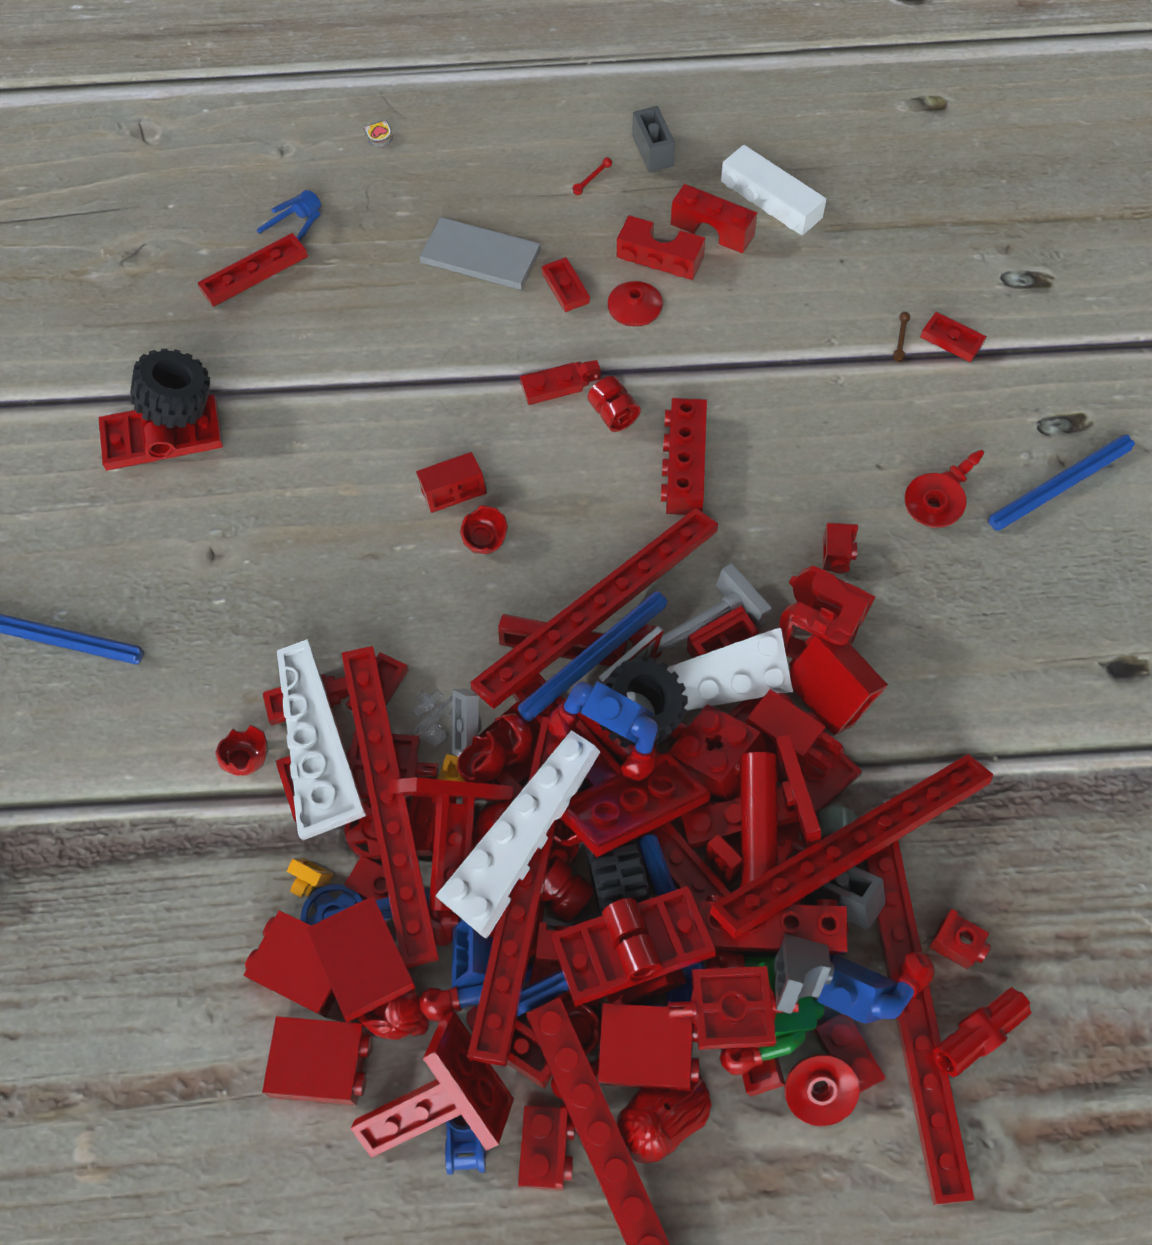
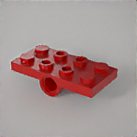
[98,394,223,471]
[550,886,716,1007]

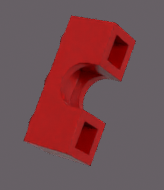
[671,183,758,254]
[616,215,706,280]

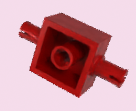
[668,704,779,801]

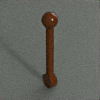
[893,312,910,362]

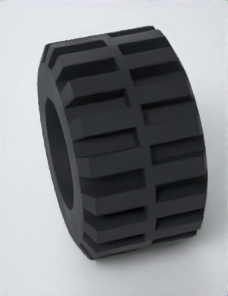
[130,348,210,428]
[600,657,688,748]
[585,838,650,916]

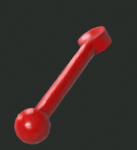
[572,157,612,195]

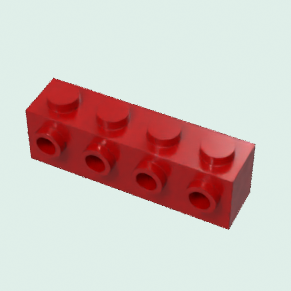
[660,398,707,515]
[699,895,848,955]

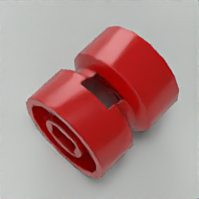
[587,376,641,432]
[541,855,594,922]

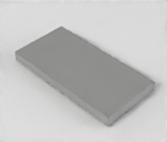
[420,217,541,290]

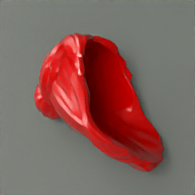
[359,952,430,1040]
[616,1075,712,1164]

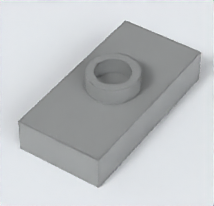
[452,688,482,757]

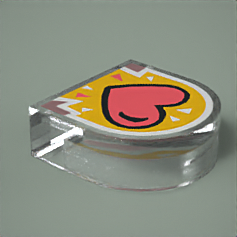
[363,120,393,148]

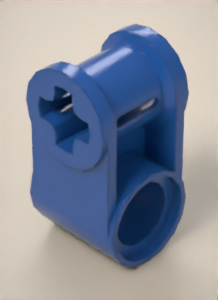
[445,1118,486,1175]

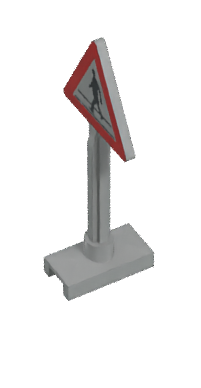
[599,563,772,683]

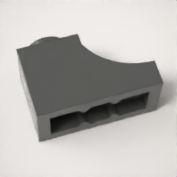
[774,934,834,1014]

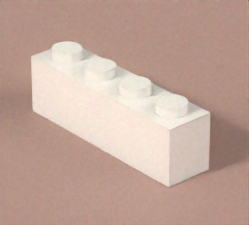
[721,145,827,236]

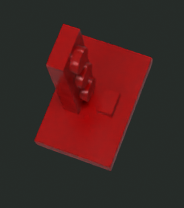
[681,734,821,849]
[388,777,513,911]
[350,1011,514,1158]

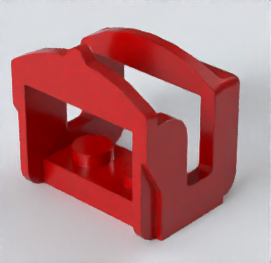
[779,566,870,659]

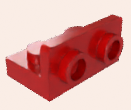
[518,1106,575,1190]

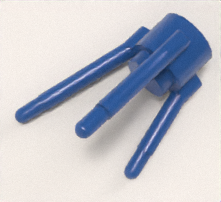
[257,190,321,241]

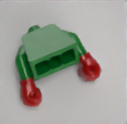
[706,950,824,1075]

